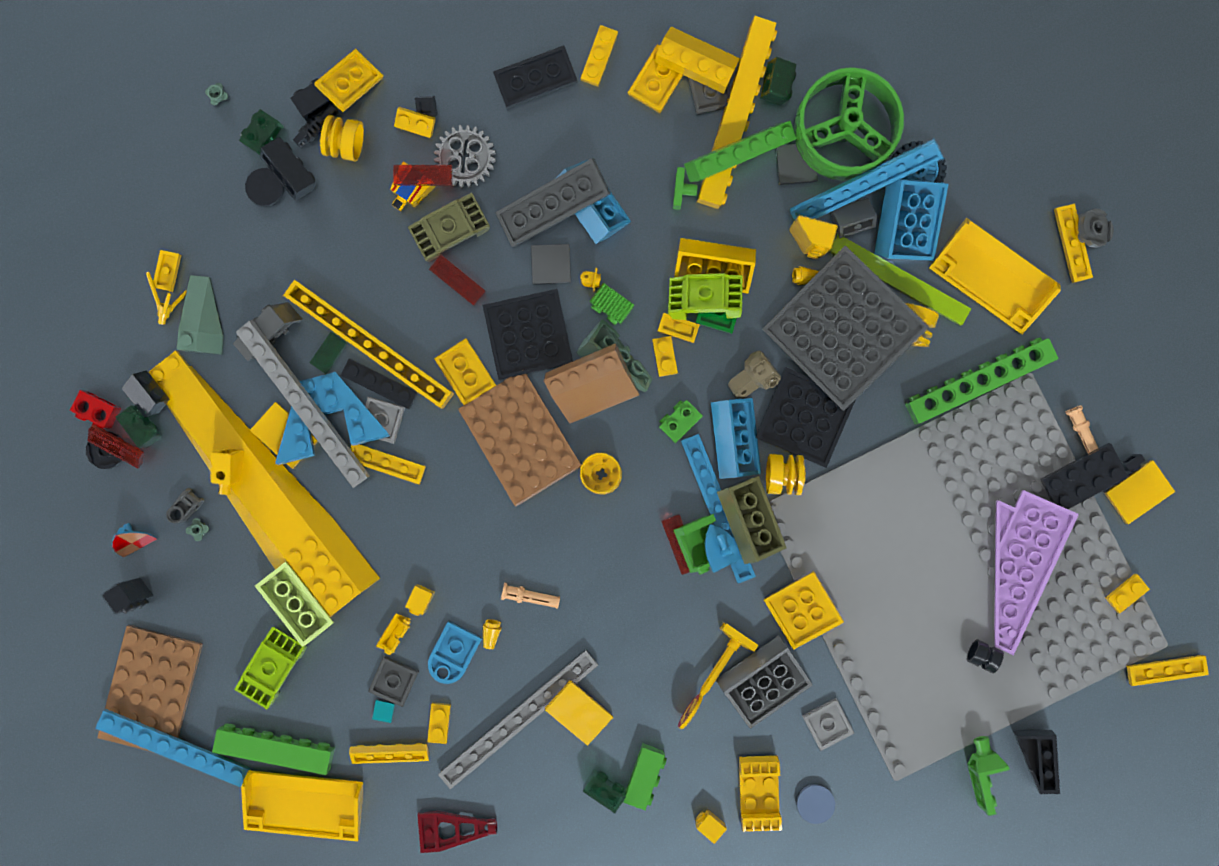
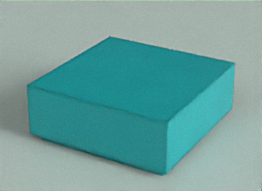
[372,699,395,723]

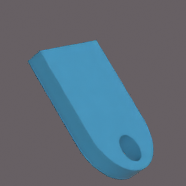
[428,621,482,684]

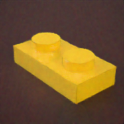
[394,107,436,138]
[153,250,181,292]
[657,313,700,343]
[652,336,678,377]
[1105,574,1150,613]
[427,702,451,744]

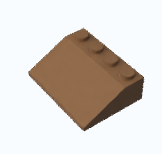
[544,343,640,423]

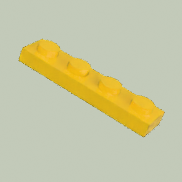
[1054,204,1093,283]
[350,444,426,485]
[1127,655,1209,686]
[349,743,429,764]

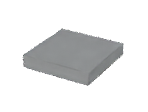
[365,397,405,444]
[802,698,855,751]

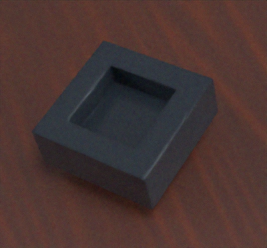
[414,96,438,117]
[1121,454,1146,472]

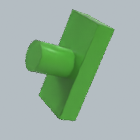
[673,167,698,210]

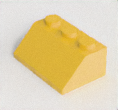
[789,216,837,259]

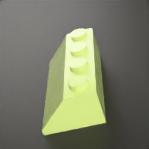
[255,562,334,647]

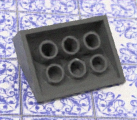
[716,636,813,729]

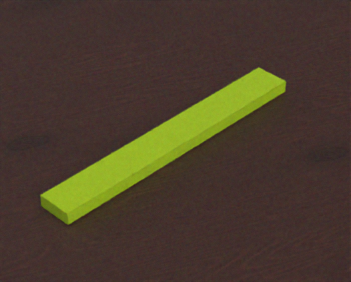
[828,234,971,326]

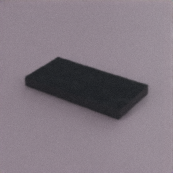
[493,45,578,109]

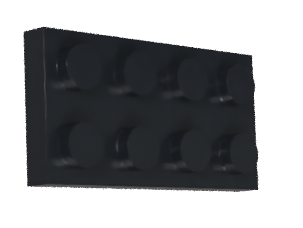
[1040,443,1128,509]

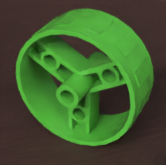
[794,68,904,181]

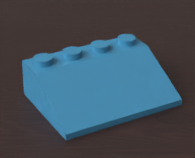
[874,178,949,261]

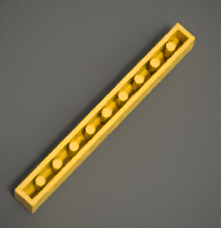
[696,16,777,209]
[283,280,454,409]

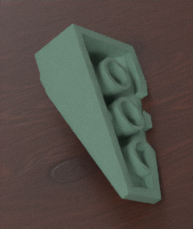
[177,275,224,355]
[576,319,653,392]

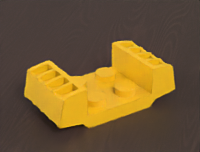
[739,755,782,832]

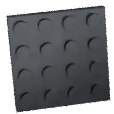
[482,289,573,380]
[755,367,856,468]

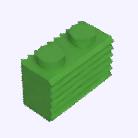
[590,283,634,325]

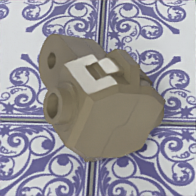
[728,351,781,399]

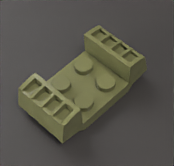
[408,193,490,262]

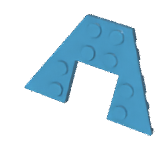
[276,372,390,465]

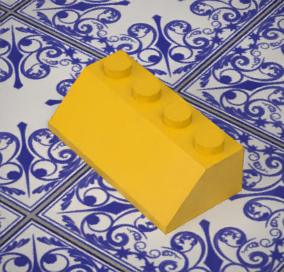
[655,26,740,94]
[674,238,756,293]

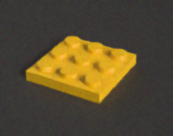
[764,571,844,650]

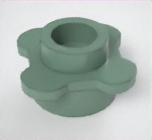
[205,83,228,105]
[186,518,209,541]

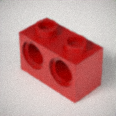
[69,390,121,430]

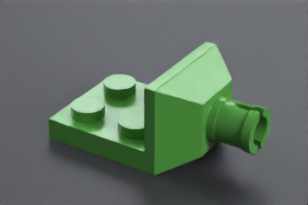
[967,736,1010,816]

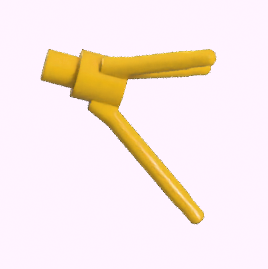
[146,272,187,325]

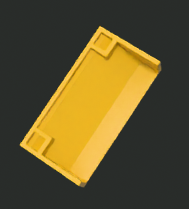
[929,217,1061,334]
[241,770,363,842]

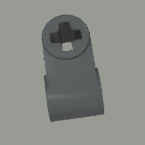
[166,487,204,523]

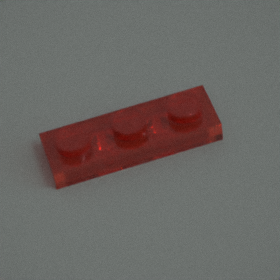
[393,165,453,186]
[429,255,486,306]
[87,424,144,469]
[661,514,690,575]

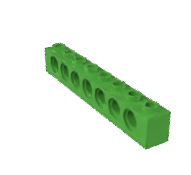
[905,337,1059,424]

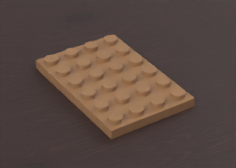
[458,370,582,507]
[97,625,203,752]

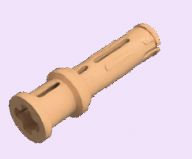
[1065,405,1098,453]
[501,583,560,609]

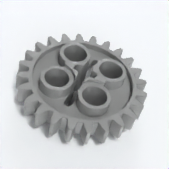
[434,125,496,188]

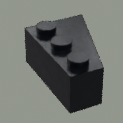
[1013,730,1060,794]

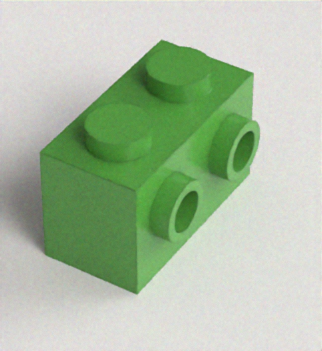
[659,400,703,443]

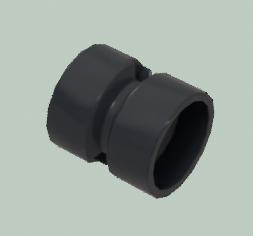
[966,639,1004,674]

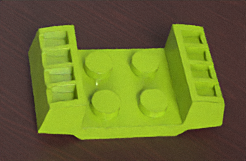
[668,273,743,320]
[234,626,307,709]

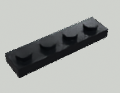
[341,358,418,409]

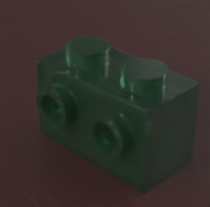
[760,57,797,105]
[238,109,284,156]
[116,405,162,448]
[583,770,626,813]

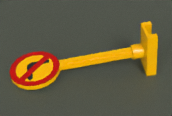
[678,623,758,729]

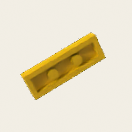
[581,25,618,87]

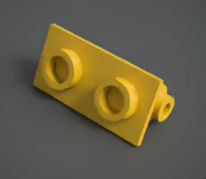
[581,268,601,293]
[376,613,411,655]

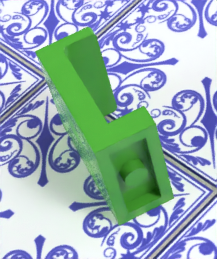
[674,514,716,574]

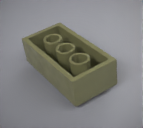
[717,476,787,564]

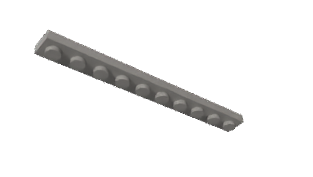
[236,320,370,488]
[438,650,598,790]

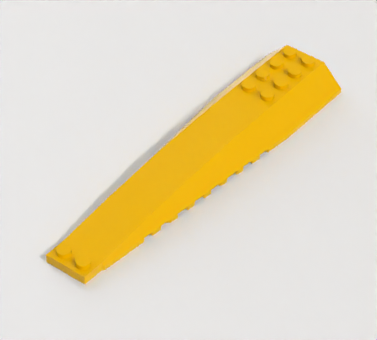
[148,351,380,618]

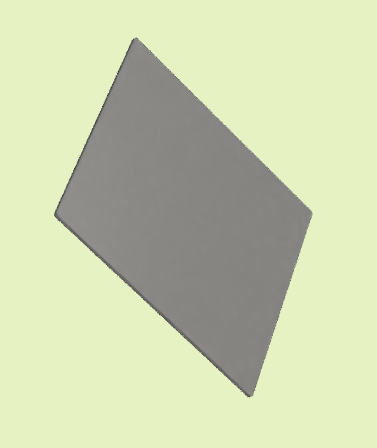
[769,373,1168,781]

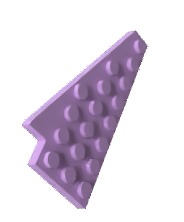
[994,490,1079,656]

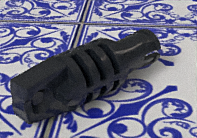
[293,103,339,148]

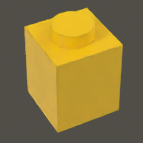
[405,584,435,616]
[695,809,727,844]

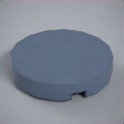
[796,784,835,824]

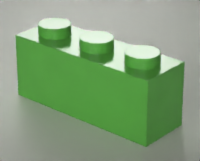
[623,743,667,810]

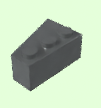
[233,302,303,361]

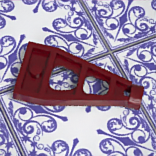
[417,811,497,853]

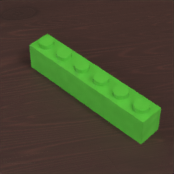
[684,121,796,182]
[212,724,335,775]

